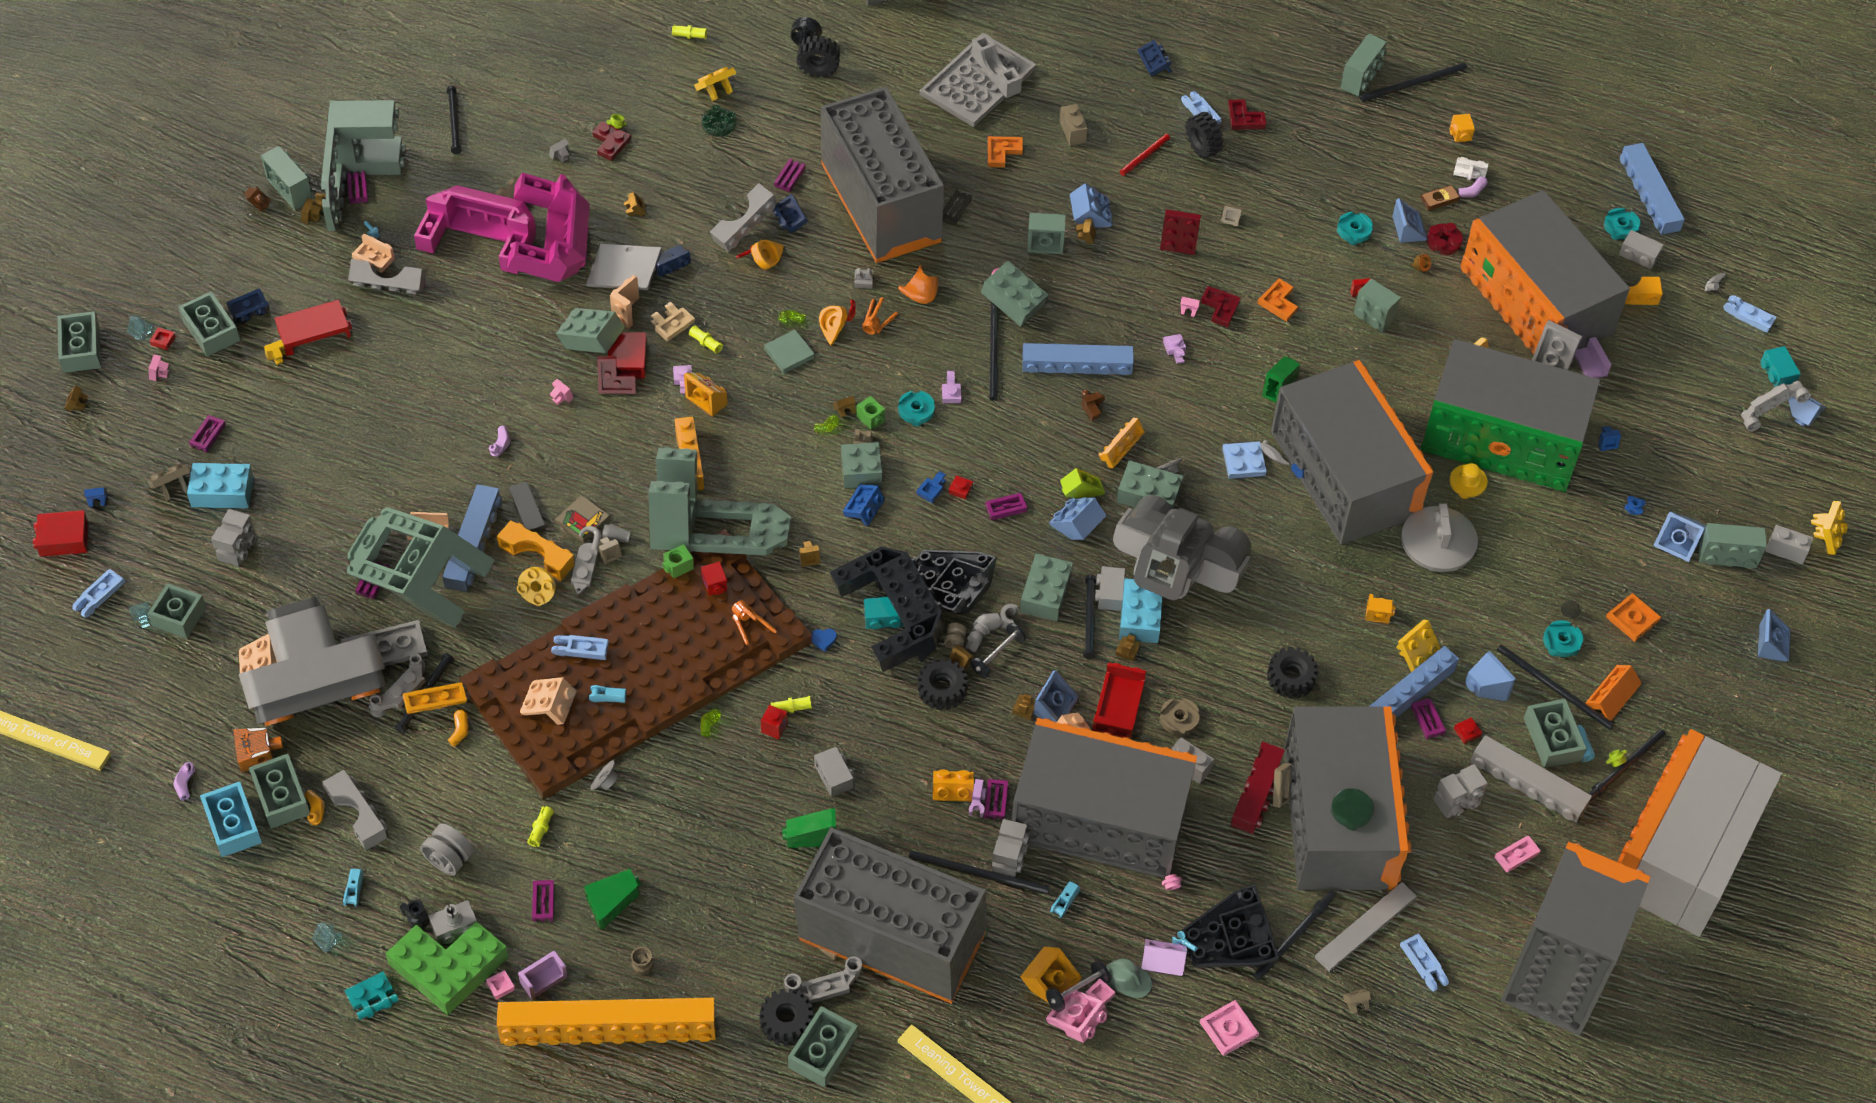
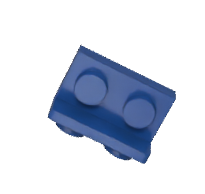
[842,484,885,526]

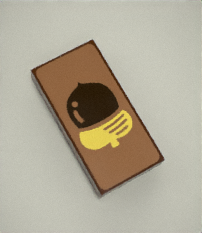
[1420,185,1460,211]

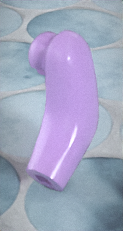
[1458,177,1488,198]
[489,426,511,457]
[173,762,195,801]

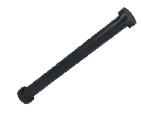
[446,86,461,154]
[1083,575,1097,659]
[394,653,454,734]

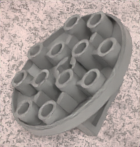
[1401,504,1478,572]

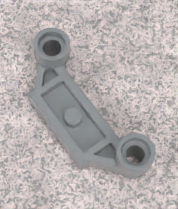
[1741,381,1811,432]
[369,654,426,717]
[784,956,862,1004]

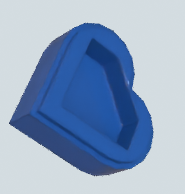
[811,629,837,652]

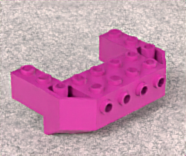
[507,172,590,282]
[414,185,537,274]

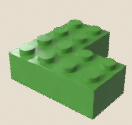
[385,921,509,1015]

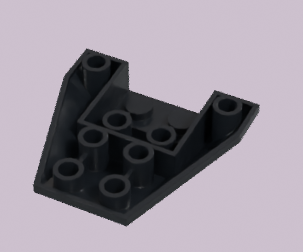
[916,550,997,613]
[1182,885,1279,968]

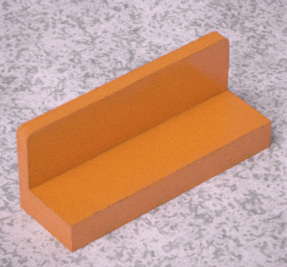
[1585,665,1641,721]

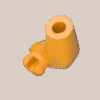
[447,710,468,747]
[304,790,325,825]

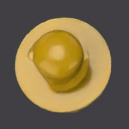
[1449,463,1488,499]
[517,567,556,606]

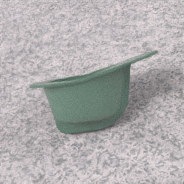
[1106,958,1152,998]

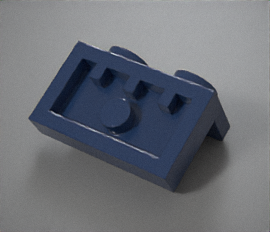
[1137,39,1172,77]
[655,245,691,277]

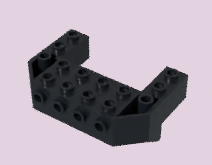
[830,546,945,672]

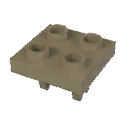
[147,464,190,501]

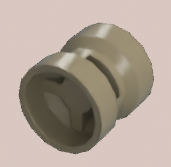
[944,623,967,650]
[631,947,653,975]

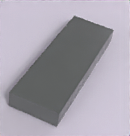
[509,481,545,532]

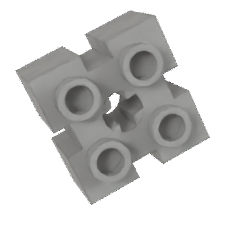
[211,509,257,567]
[1433,764,1488,819]
[991,819,1030,878]

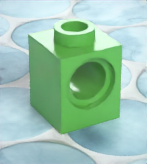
[857,396,885,430]
[662,544,694,579]

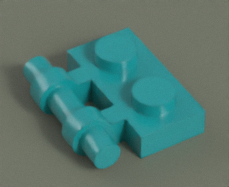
[344,971,399,1020]

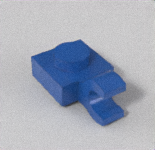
[917,471,946,503]

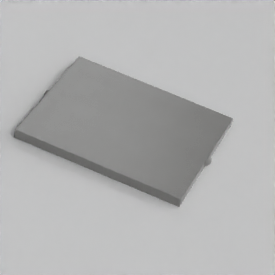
[586,244,662,290]

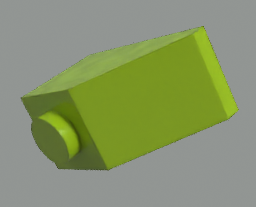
[1060,468,1105,499]

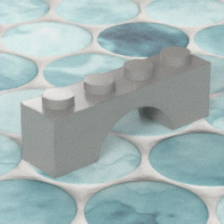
[971,34,1022,98]
[710,183,777,252]
[348,259,426,295]
[323,770,387,851]

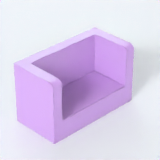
[518,951,568,999]

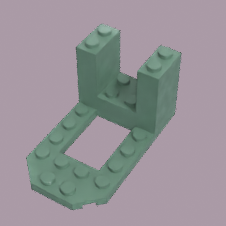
[321,100,406,231]
[648,447,791,555]
[347,507,495,628]

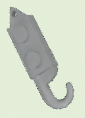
[571,526,602,597]

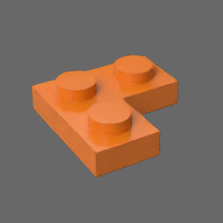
[988,136,1023,167]
[1258,278,1298,322]

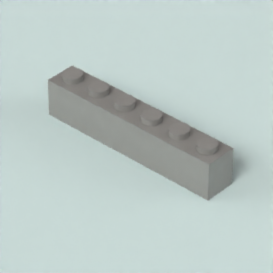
[1470,735,1592,823]

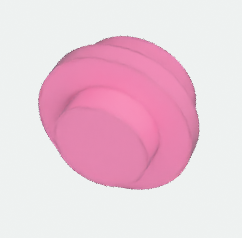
[1162,874,1183,890]

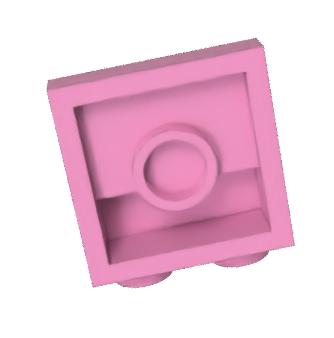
[1046,987,1107,1043]

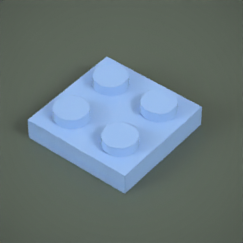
[1222,441,1266,479]

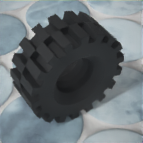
[797,35,841,78]
[1185,112,1224,159]
[1267,647,1319,699]
[918,658,968,710]
[760,988,813,1046]

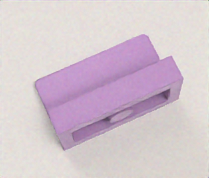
[1574,337,1611,378]
[1142,939,1187,976]

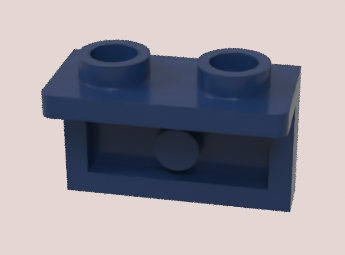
[772,194,809,233]
[226,288,270,323]

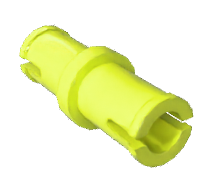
[672,25,708,39]
[689,326,723,354]
[771,696,812,714]
[527,806,554,847]

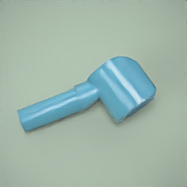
[364,221,380,239]
[1172,931,1198,952]

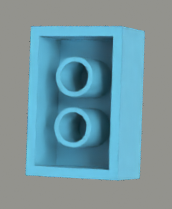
[187,463,254,508]
[1119,579,1162,643]
[200,781,262,857]

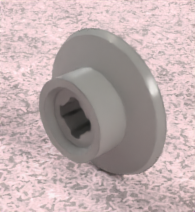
[1157,458,1182,473]
[591,760,618,790]

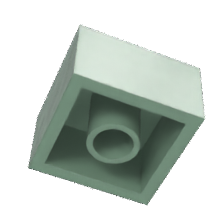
[1027,213,1065,254]
[1354,278,1401,333]
[841,442,882,488]
[148,583,206,638]

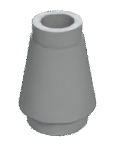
[602,523,631,543]

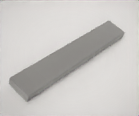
[1315,882,1417,972]

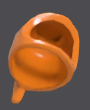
[898,265,939,304]

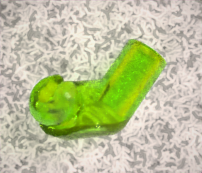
[778,310,806,323]
[814,414,839,432]
[700,709,721,737]

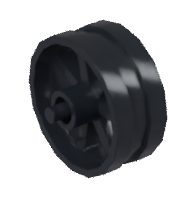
[790,17,822,46]

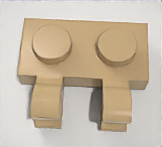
[651,302,695,342]

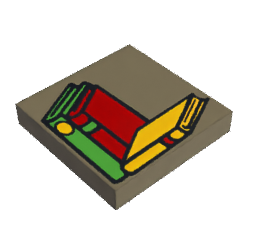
[555,495,610,543]

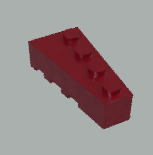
[1231,741,1285,834]

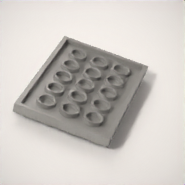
[920,33,1036,127]

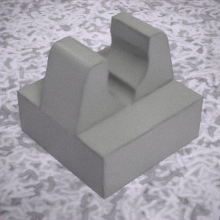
[549,139,569,163]
[854,268,873,288]

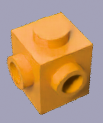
[1450,114,1475,142]

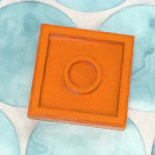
[1606,593,1662,642]

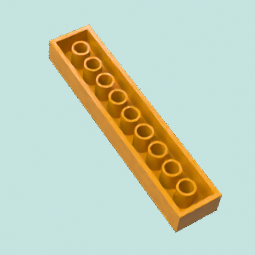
[497,998,716,1046]

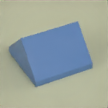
[1393,198,1427,243]
[1758,609,1790,662]
[1034,670,1079,722]

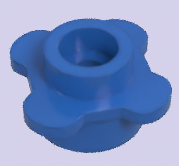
[1625,496,1646,515]

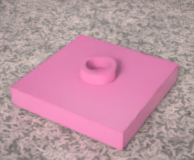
[1200,1000,1259,1056]

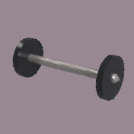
[970,623,1026,678]
[1046,961,1110,1012]

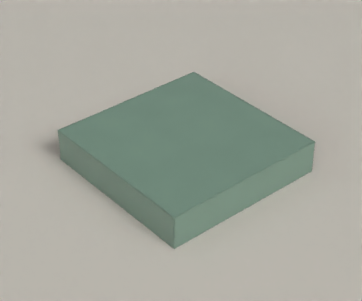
[764,330,815,374]

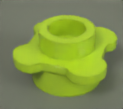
[607,114,627,129]
[1606,749,1627,767]

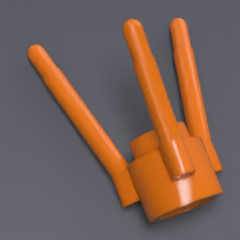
[862,297,898,335]
[732,600,777,645]

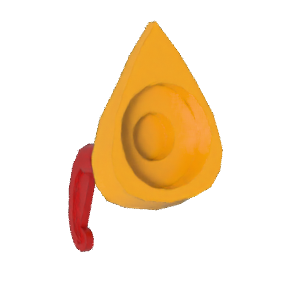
[736,240,784,270]
[819,299,856,345]

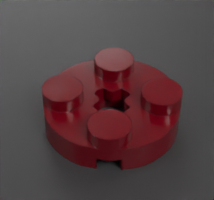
[1427,222,1463,255]

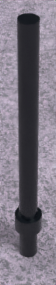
[1588,729,1666,803]
[1253,890,1336,981]

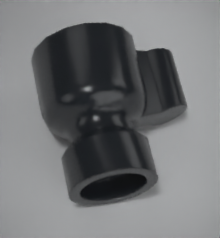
[400,900,429,929]

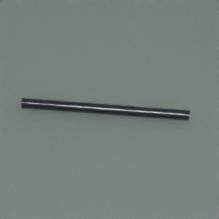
[1359,63,1467,102]
[989,302,998,401]
[1497,644,1614,730]
[909,850,1049,894]

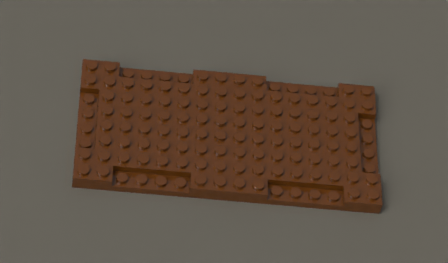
[459,529,812,800]

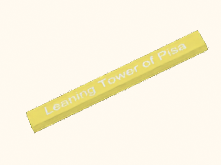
[0,711,111,771]
[898,1025,1011,1103]

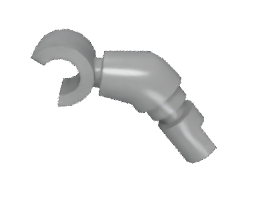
[964,604,1019,653]

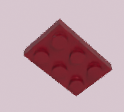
[1160,209,1201,255]

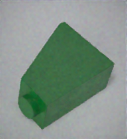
[1262,356,1301,404]
[782,808,836,848]
[584,868,641,930]

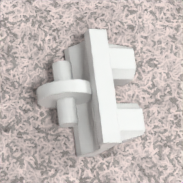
[1453,157,1488,181]

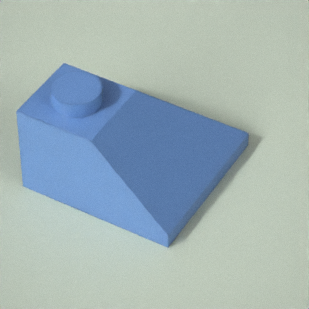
[1788,397,1826,427]
[1653,511,1706,562]
[1465,651,1516,701]

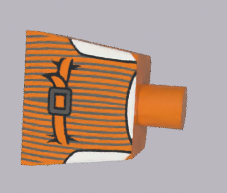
[233,728,283,772]

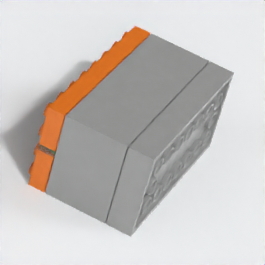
[1617,729,1782,937]

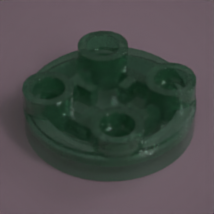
[701,105,736,137]
[1330,788,1374,831]

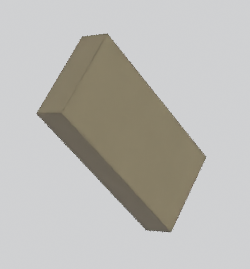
[1273,763,1291,808]

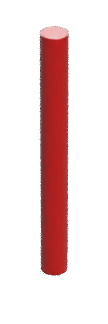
[1120,133,1170,176]

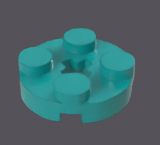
[1604,208,1640,240]
[1336,212,1373,245]
[898,391,935,427]
[1543,620,1583,657]

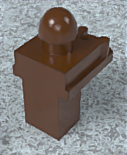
[243,187,270,211]
[1081,389,1105,421]

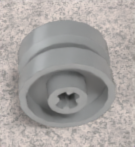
[420,824,474,876]

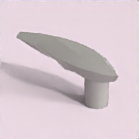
[1705,273,1726,292]
[1260,440,1290,466]

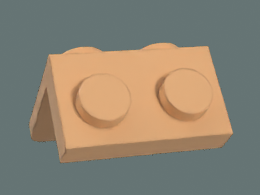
[610,275,639,329]
[239,634,277,673]
[520,677,576,725]

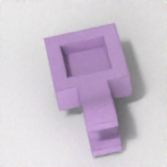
[1163,334,1186,364]
[673,365,692,395]
[942,371,961,403]
[969,779,986,817]

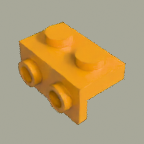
[933,769,974,802]

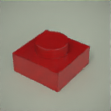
[1350,278,1370,297]
[150,327,176,350]
[948,475,973,500]
[1454,717,1482,744]

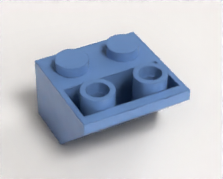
[1070,183,1113,228]
[1049,498,1107,540]

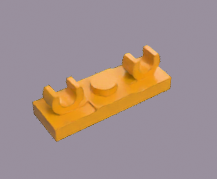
[1098,418,1145,468]
[403,682,467,714]

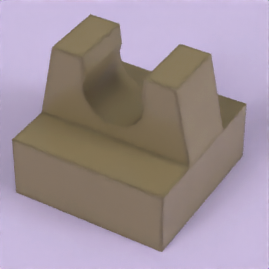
[1221,204,1243,227]
[853,429,874,444]
[598,537,622,564]
[1343,989,1371,1014]

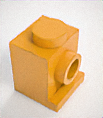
[1365,594,1396,624]

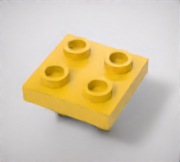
[694,66,736,101]
[1811,501,1848,555]
[1396,620,1441,672]

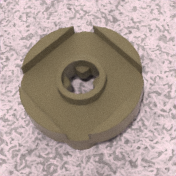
[1159,698,1200,738]

